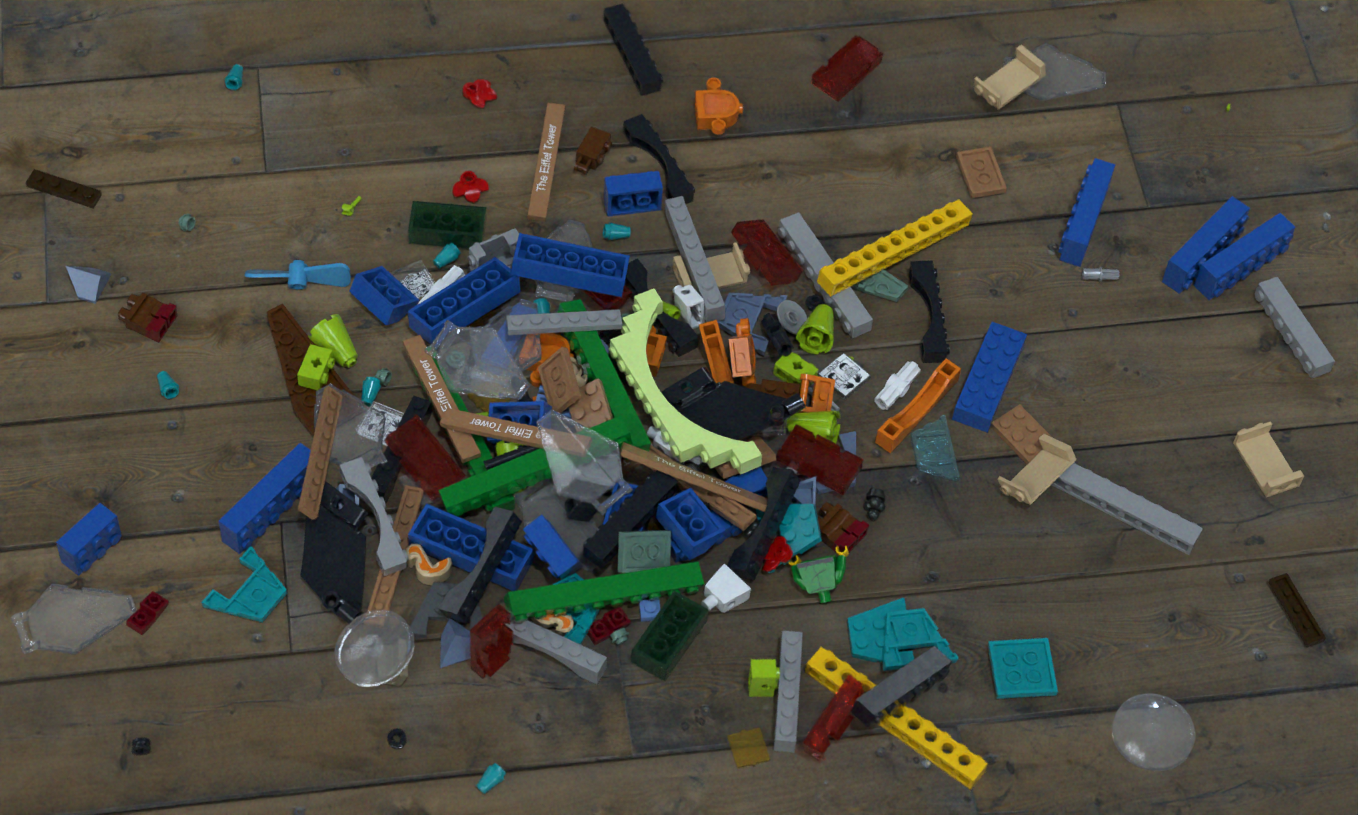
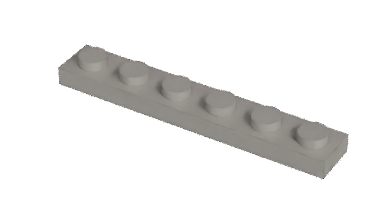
[506,309,622,335]

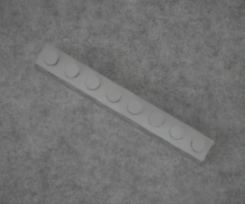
[665,196,725,322]
[778,212,873,338]
[1051,462,1203,555]

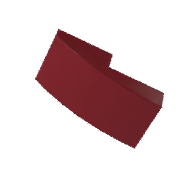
[126,591,169,635]
[587,607,631,645]

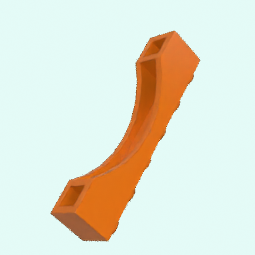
[699,320,734,384]
[875,358,961,453]

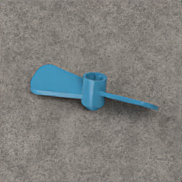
[244,260,351,290]

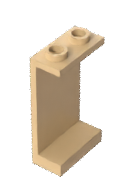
[974,45,1046,110]
[672,243,750,289]
[1233,421,1304,498]
[998,434,1077,505]

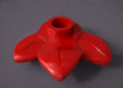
[462,79,497,108]
[453,171,489,203]
[762,536,793,572]

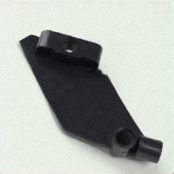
[661,367,806,440]
[300,481,369,626]

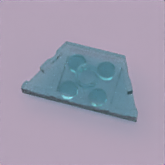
[910,415,960,481]

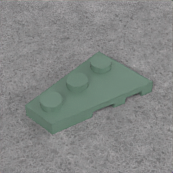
[850,269,908,302]

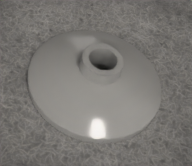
[777,300,807,335]

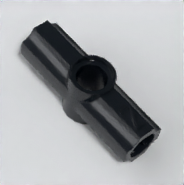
[761,313,794,356]

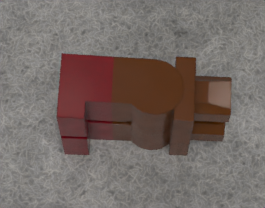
[118,292,177,343]
[817,502,869,553]

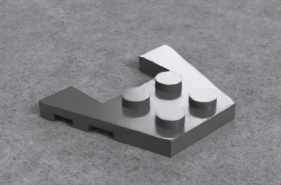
[408,582,487,644]

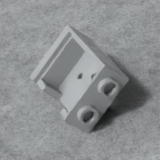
[467,228,519,273]

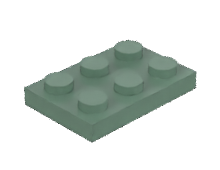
[618,530,671,573]

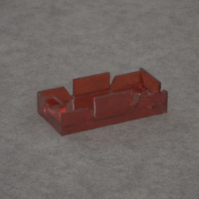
[811,35,883,102]
[731,219,803,286]
[384,415,466,501]
[776,424,864,495]
[470,604,513,679]
[803,675,865,761]

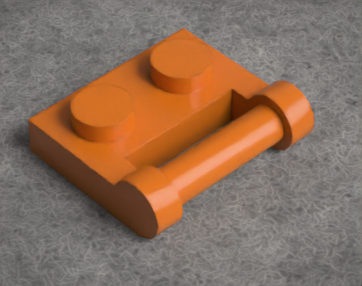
[798,374,835,413]

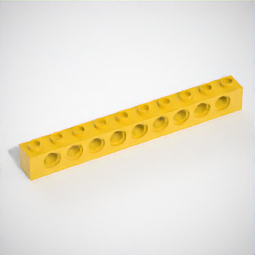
[817,199,973,297]
[805,647,987,790]

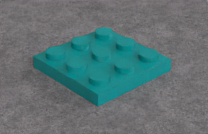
[988,638,1058,699]

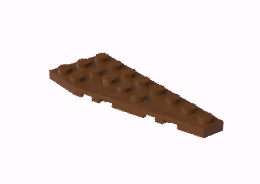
[266,303,364,437]

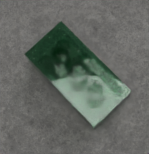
[408,201,487,249]
[631,590,709,681]

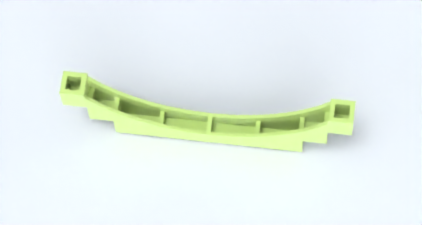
[609,288,762,475]

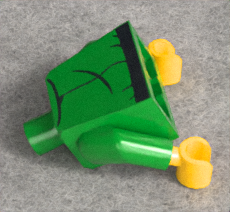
[788,546,849,603]

